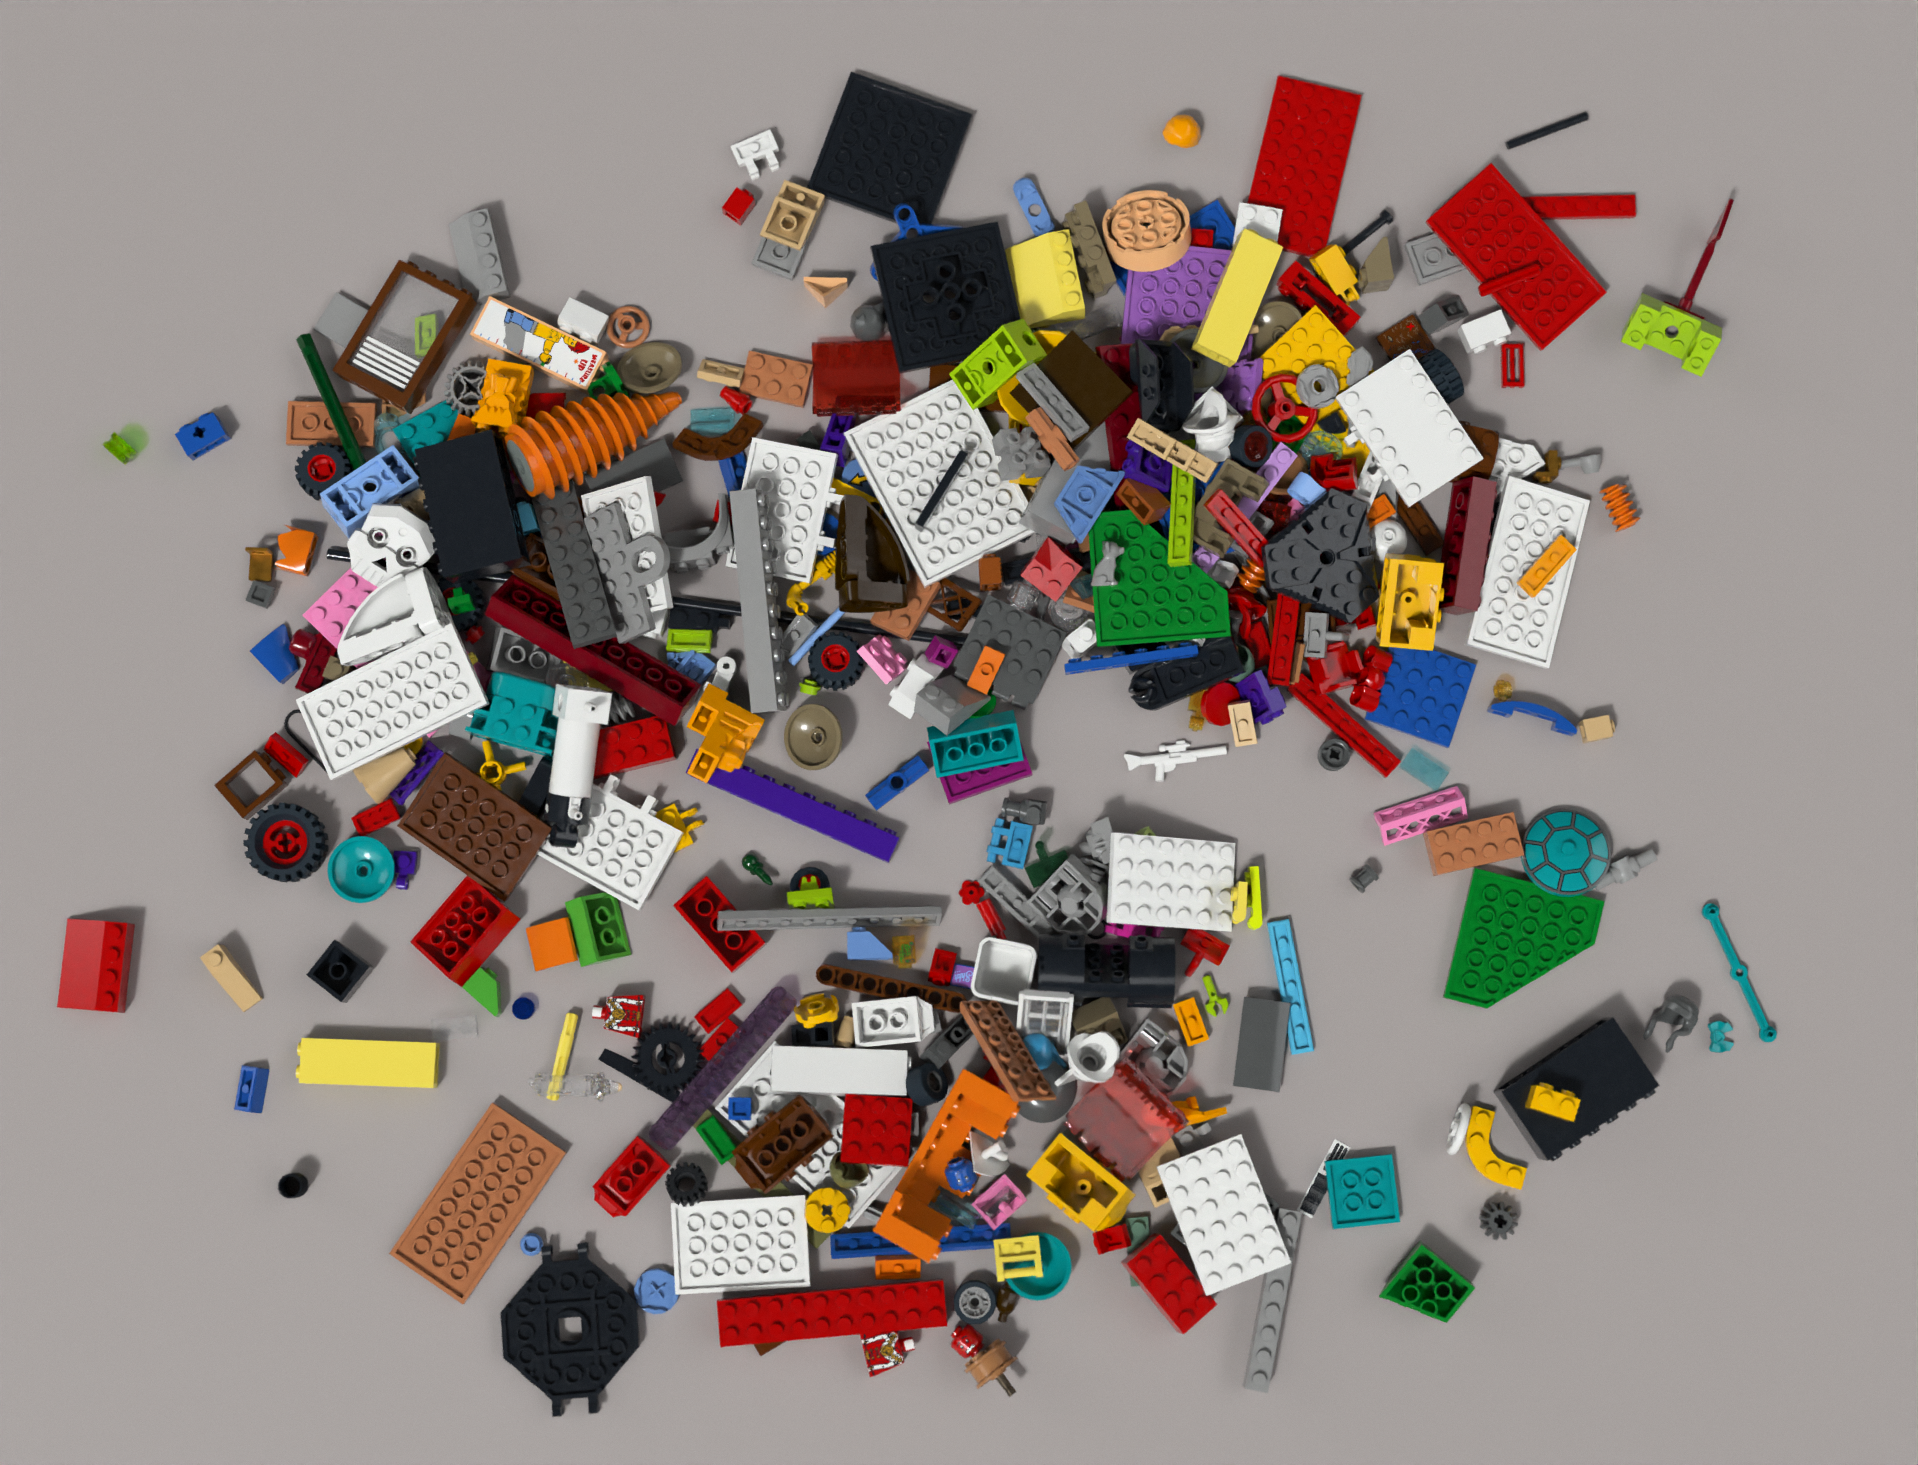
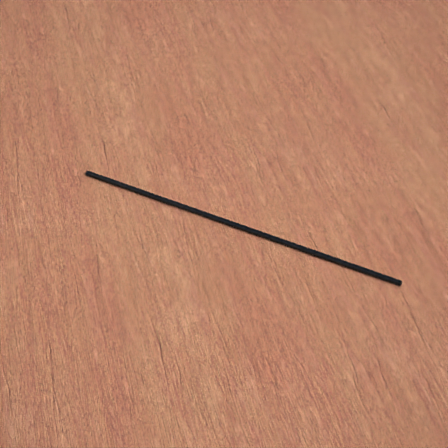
[327,548,967,647]

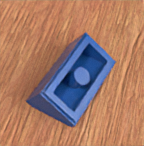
[718,451,747,498]
[234,1065,269,1113]

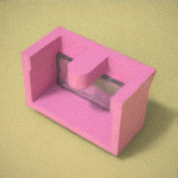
[971,1174,1027,1230]

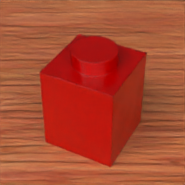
[722,187,756,226]

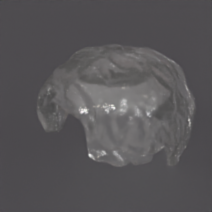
[1048,590,1088,633]

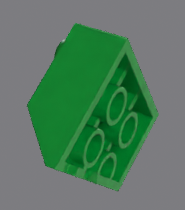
[1379,1241,1475,1323]

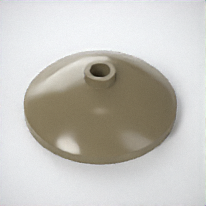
[1251,301,1302,360]
[617,342,682,394]
[784,704,843,770]

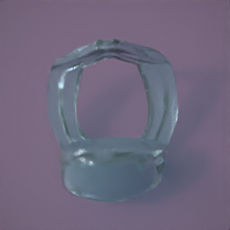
[374,413,406,454]

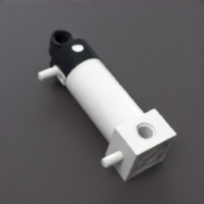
[544,684,612,848]

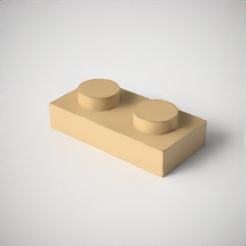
[697,359,745,387]
[1228,699,1258,747]

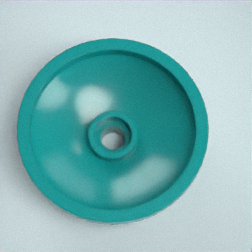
[327,836,395,903]
[1004,1232,1072,1301]

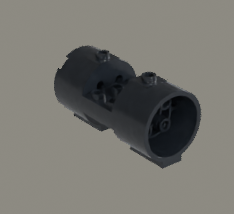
[1037,933,1176,1008]

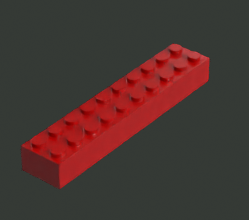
[717,1279,947,1347]

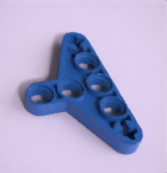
[870,203,964,281]

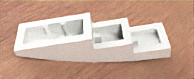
[1351,452,1383,513]

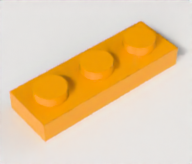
[1516,535,1577,598]

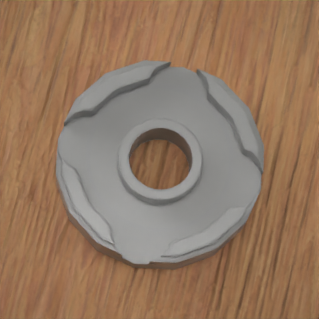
[1296,364,1339,409]

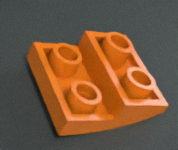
[526,917,578,972]

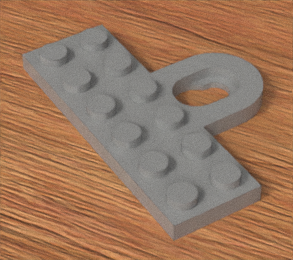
[584,503,670,644]

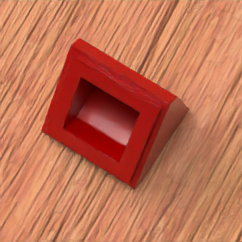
[1355,605,1376,630]

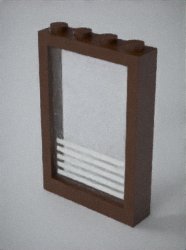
[332,260,477,415]

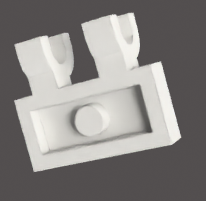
[731,129,780,181]

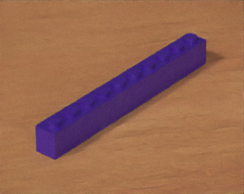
[686,749,900,863]

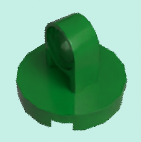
[588,361,630,401]

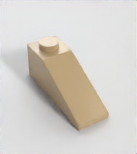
[200,944,262,1012]

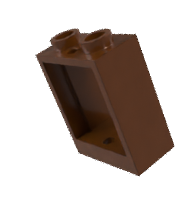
[214,750,288,820]

